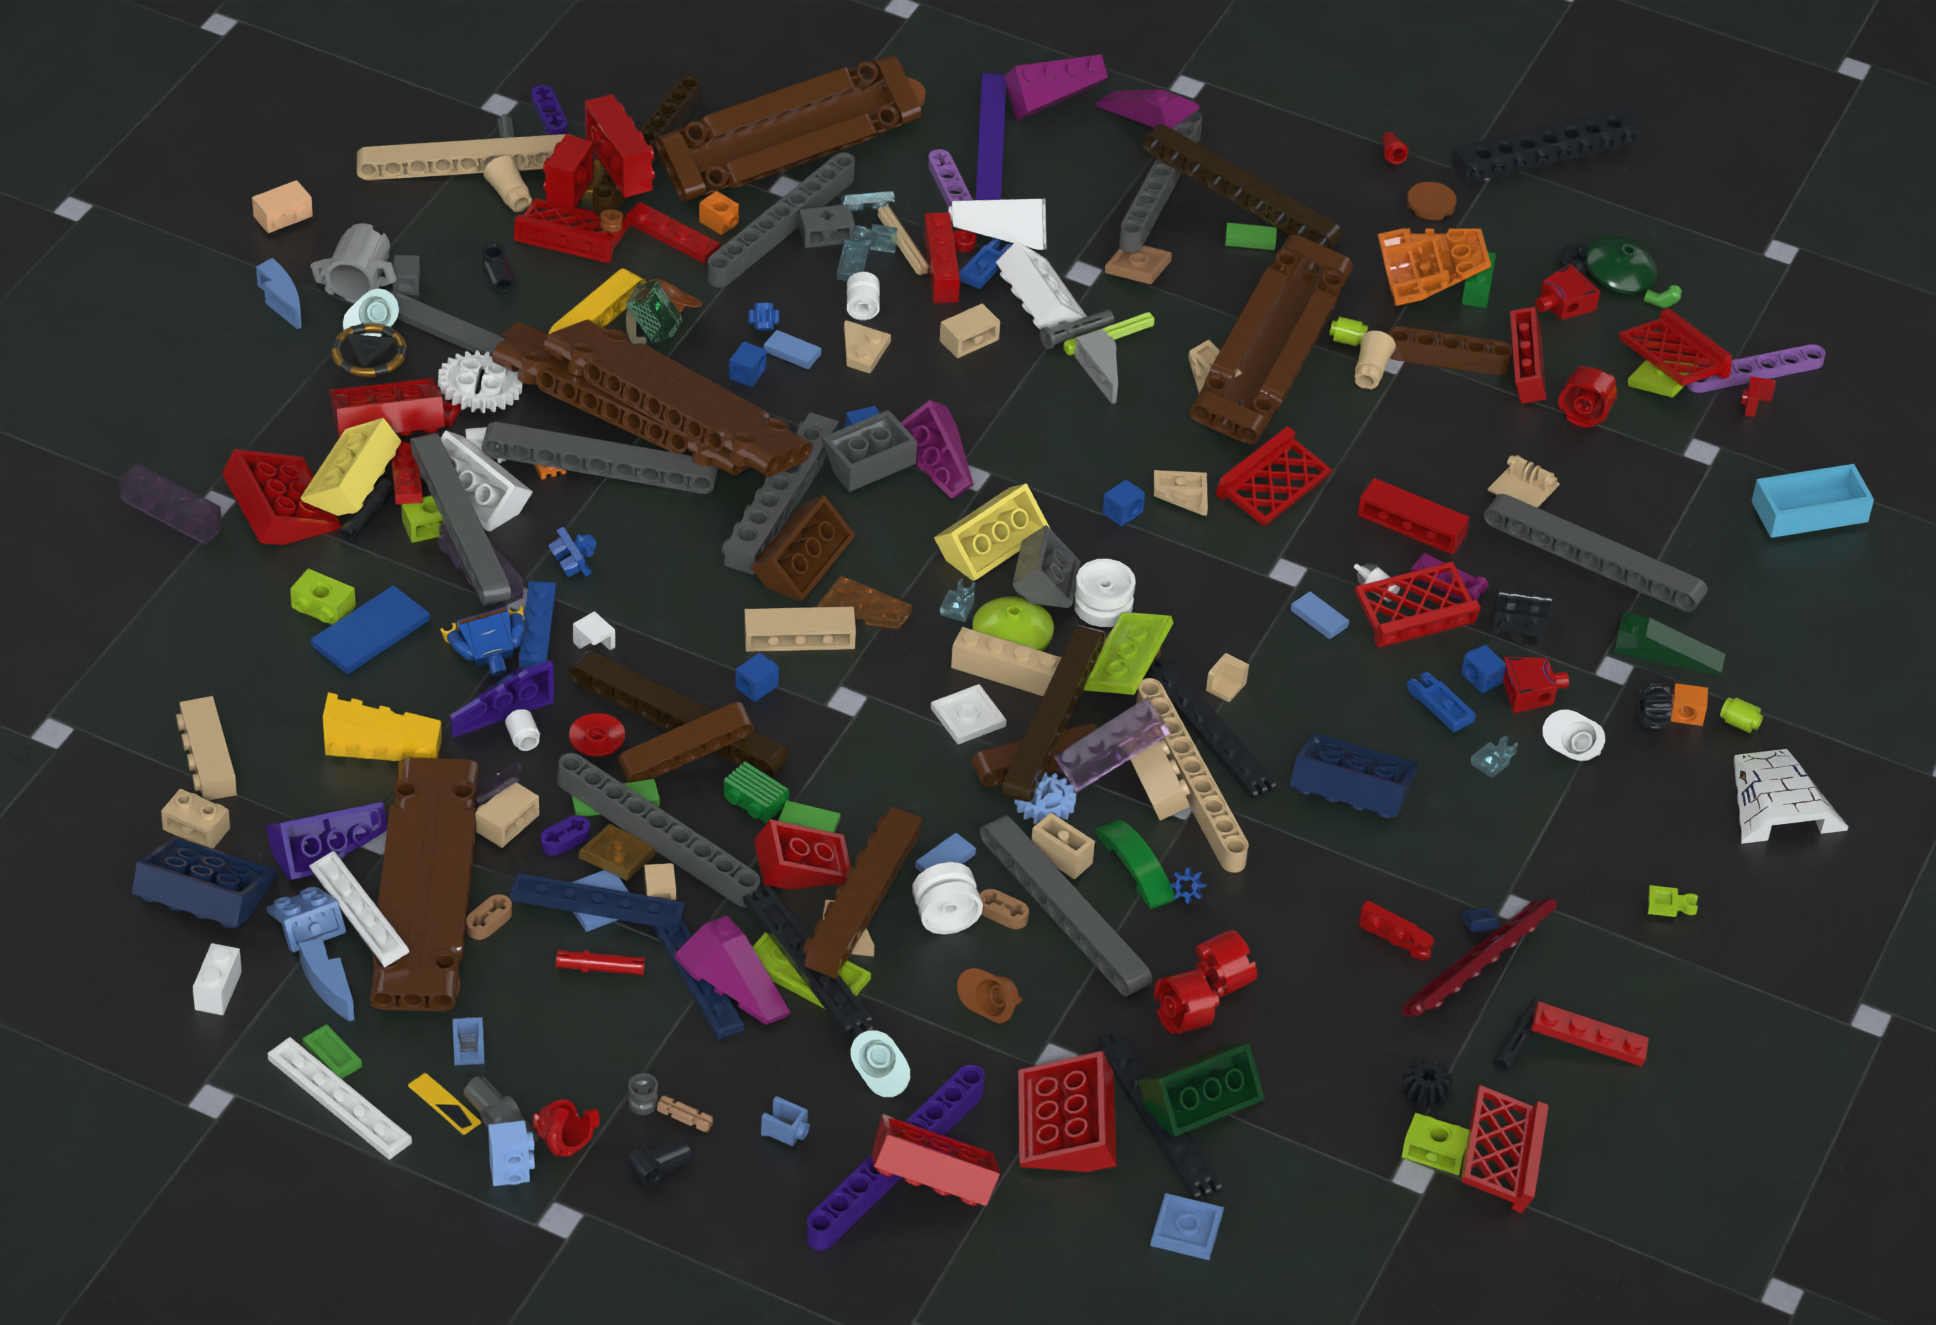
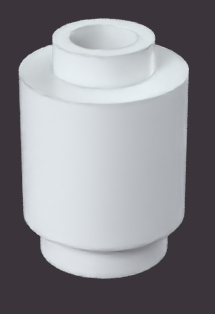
[505,709,540,751]

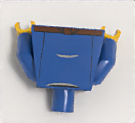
[441,606,525,676]

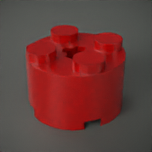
[1558,366,1617,428]
[1195,930,1257,998]
[1154,968,1219,1035]

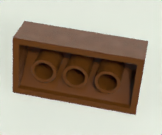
[750,495,856,602]

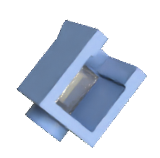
[453,1017,484,1065]
[761,1096,810,1146]

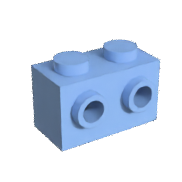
[488,1120,535,1186]

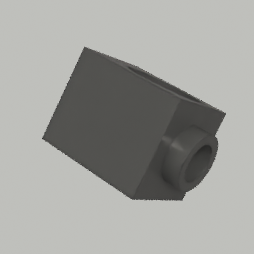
[393,255,421,295]

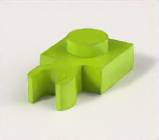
[1648,885,1698,917]

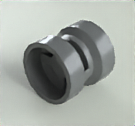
[628,1073,658,1115]

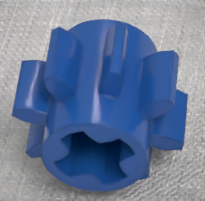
[749,303,779,331]
[1170,867,1207,903]

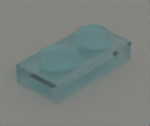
[841,191,894,211]

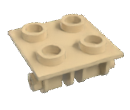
[1488,455,1560,508]

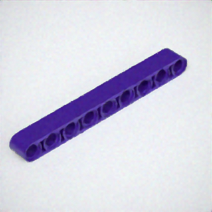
[976,73,1006,200]
[806,1064,985,1250]

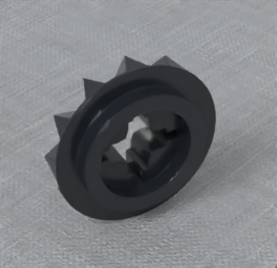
[1559,244,1590,275]

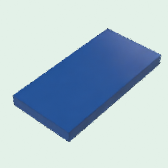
[311,585,430,675]

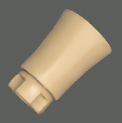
[484,156,532,212]
[1355,331,1396,389]

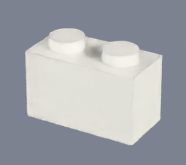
[193,943,242,1015]

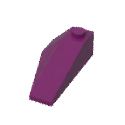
[1096,89,1199,128]
[674,916,790,1025]

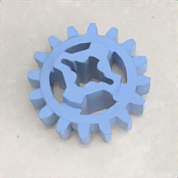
[1015,772,1076,824]

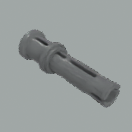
[1040,309,1114,350]

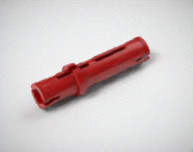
[556,949,645,976]

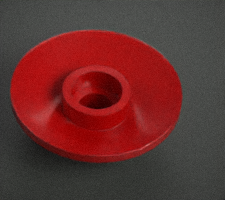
[569,713,625,756]

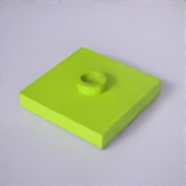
[1628,360,1694,398]

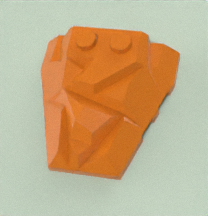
[1378,229,1491,306]

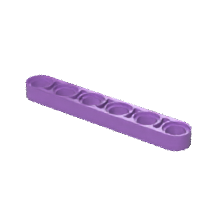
[1686,344,1826,393]

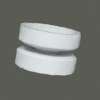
[1074,559,1136,627]
[912,862,983,934]

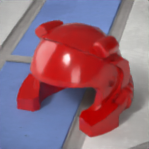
[533,1099,599,1157]

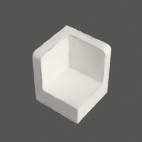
[573,611,615,650]

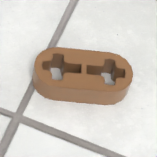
[980,889,1029,929]
[466,894,512,940]

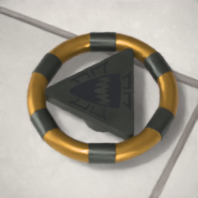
[331,323,408,378]

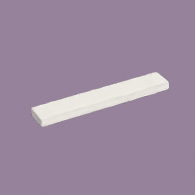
[310,851,409,968]
[268,1037,412,1160]

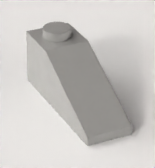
[1074,329,1118,404]

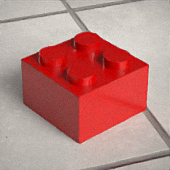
[543,134,594,210]

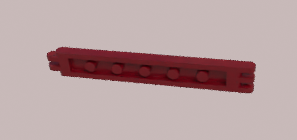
[1402,899,1557,1017]

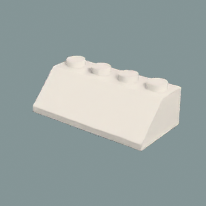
[996,241,1087,329]
[420,431,533,531]

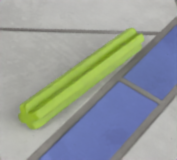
[1063,312,1155,356]

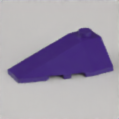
[450,661,554,738]
[266,802,388,880]

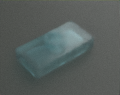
[836,240,870,281]

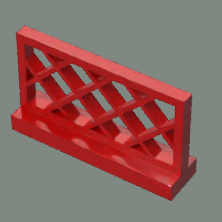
[514,198,630,263]
[1619,308,1732,386]
[1215,426,1332,527]
[1355,562,1481,648]
[1461,1085,1549,1213]

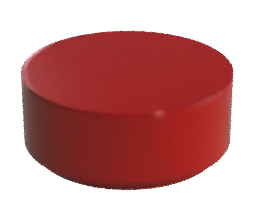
[953,229,976,252]

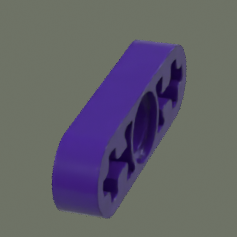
[531,85,568,135]

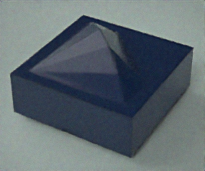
[1462,907,1499,932]

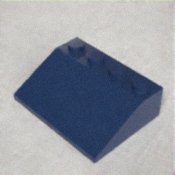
[1290,732,1420,818]
[132,836,278,928]

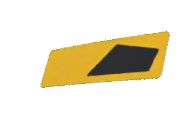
[408,1073,481,1135]

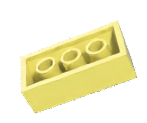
[301,418,402,516]
[934,483,1050,581]

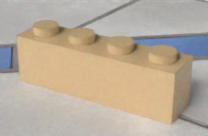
[744,607,856,652]
[951,627,1062,696]
[176,696,237,801]
[1115,712,1191,820]

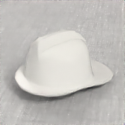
[1543,710,1605,761]

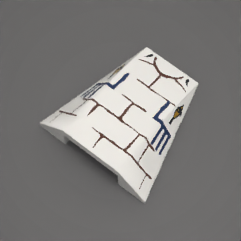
[1734,749,1848,844]

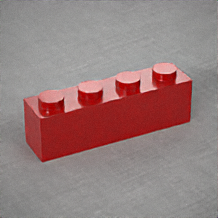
[923,212,960,303]
[1510,307,1547,404]
[1358,478,1470,555]

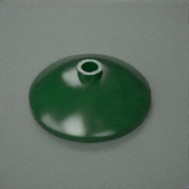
[1585,236,1657,295]

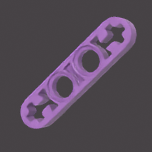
[928,149,973,208]

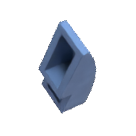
[256,258,302,329]
[299,938,354,1021]

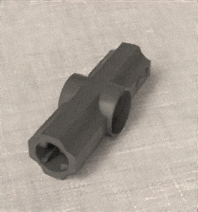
[464,1076,538,1143]

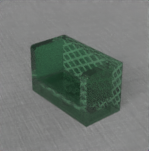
[626,280,683,343]

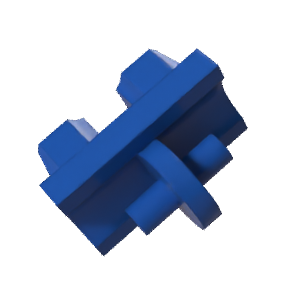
[548,526,596,578]

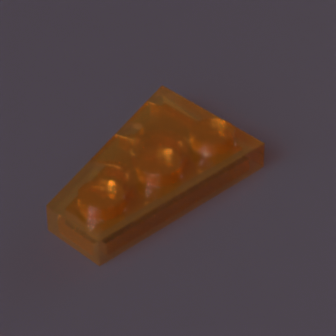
[816,575,912,629]

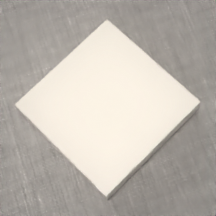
[931,684,1006,744]

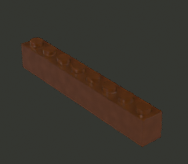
[803,807,923,979]

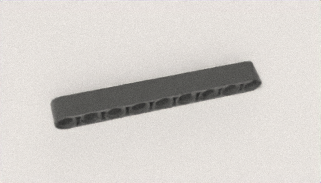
[1119,111,1202,253]
[708,153,855,288]
[481,422,718,494]
[410,433,511,606]
[1484,494,1708,612]
[557,753,760,907]
[980,815,1152,997]

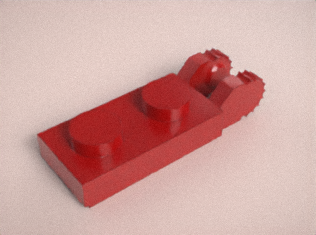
[1358,901,1434,961]

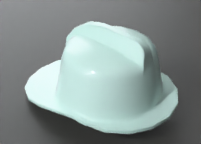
[343,289,399,337]
[851,1030,910,1097]

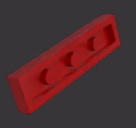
[625,202,720,264]
[391,442,423,504]
[1531,1001,1649,1067]

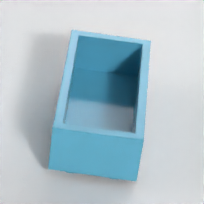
[1751,464,1874,538]

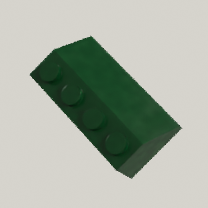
[1138,1043,1265,1136]

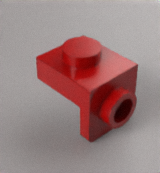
[1741,376,1775,417]

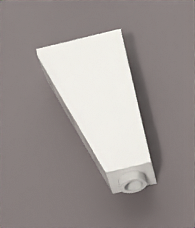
[949,199,1047,250]

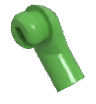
[1644,285,1682,308]

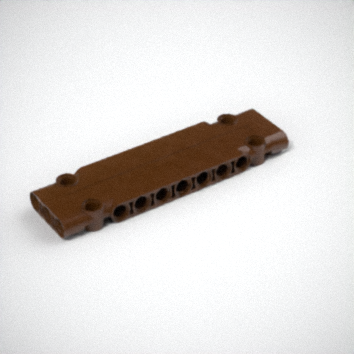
[655,54,922,203]
[1190,235,1353,445]
[543,319,813,477]
[492,326,749,476]
[370,758,480,1011]

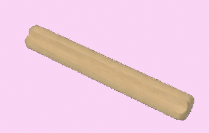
[877,205,929,276]

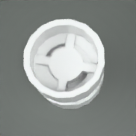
[847,272,880,320]

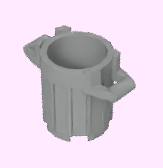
[310,223,397,300]

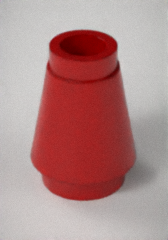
[1382,132,1408,164]

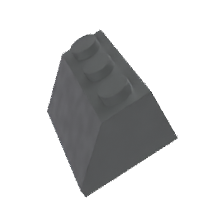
[822,410,917,492]
[1013,525,1081,608]

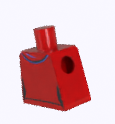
[1535,264,1600,319]
[1503,657,1569,713]

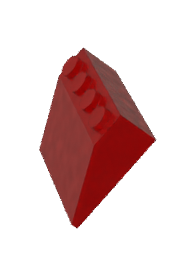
[329,378,445,438]
[222,449,342,545]
[1018,1051,1117,1172]

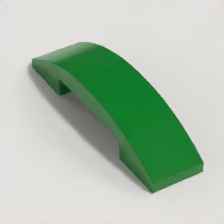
[1095,820,1175,909]

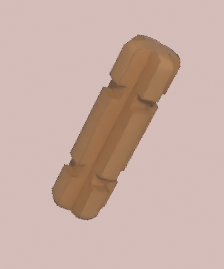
[657,1095,713,1132]

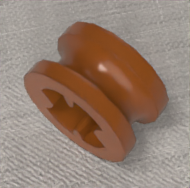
[600,209,623,232]

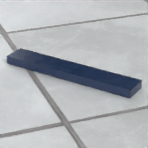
[510,873,686,930]
[652,919,744,1040]

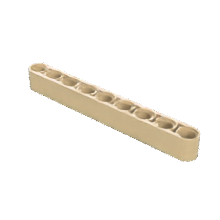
[357,134,573,180]
[1136,678,1249,873]

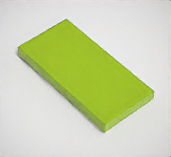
[1084,612,1173,695]
[752,932,871,1009]

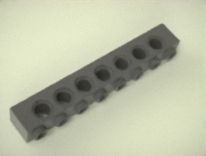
[722,412,839,575]

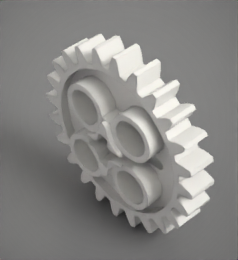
[438,351,523,413]

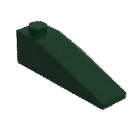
[1614,612,1726,676]

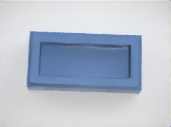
[764,330,821,369]
[1291,592,1349,639]
[915,833,976,873]

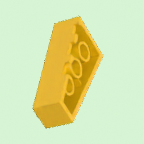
[323,692,442,761]

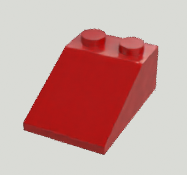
[754,820,851,890]

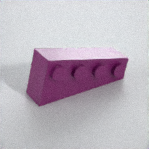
[1004,54,1108,122]

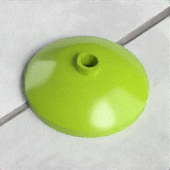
[972,596,1054,651]

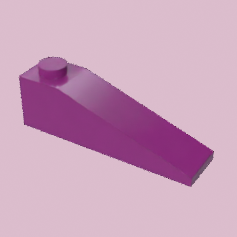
[901,400,974,499]

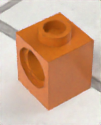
[699,191,739,235]
[1671,683,1708,726]

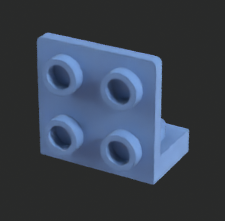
[266,887,346,952]

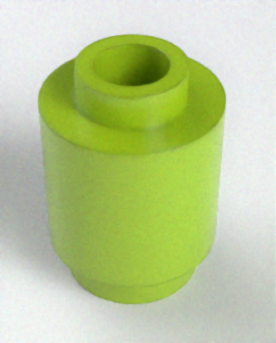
[1330,317,1368,347]
[1720,697,1763,733]

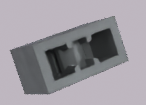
[799,204,855,248]

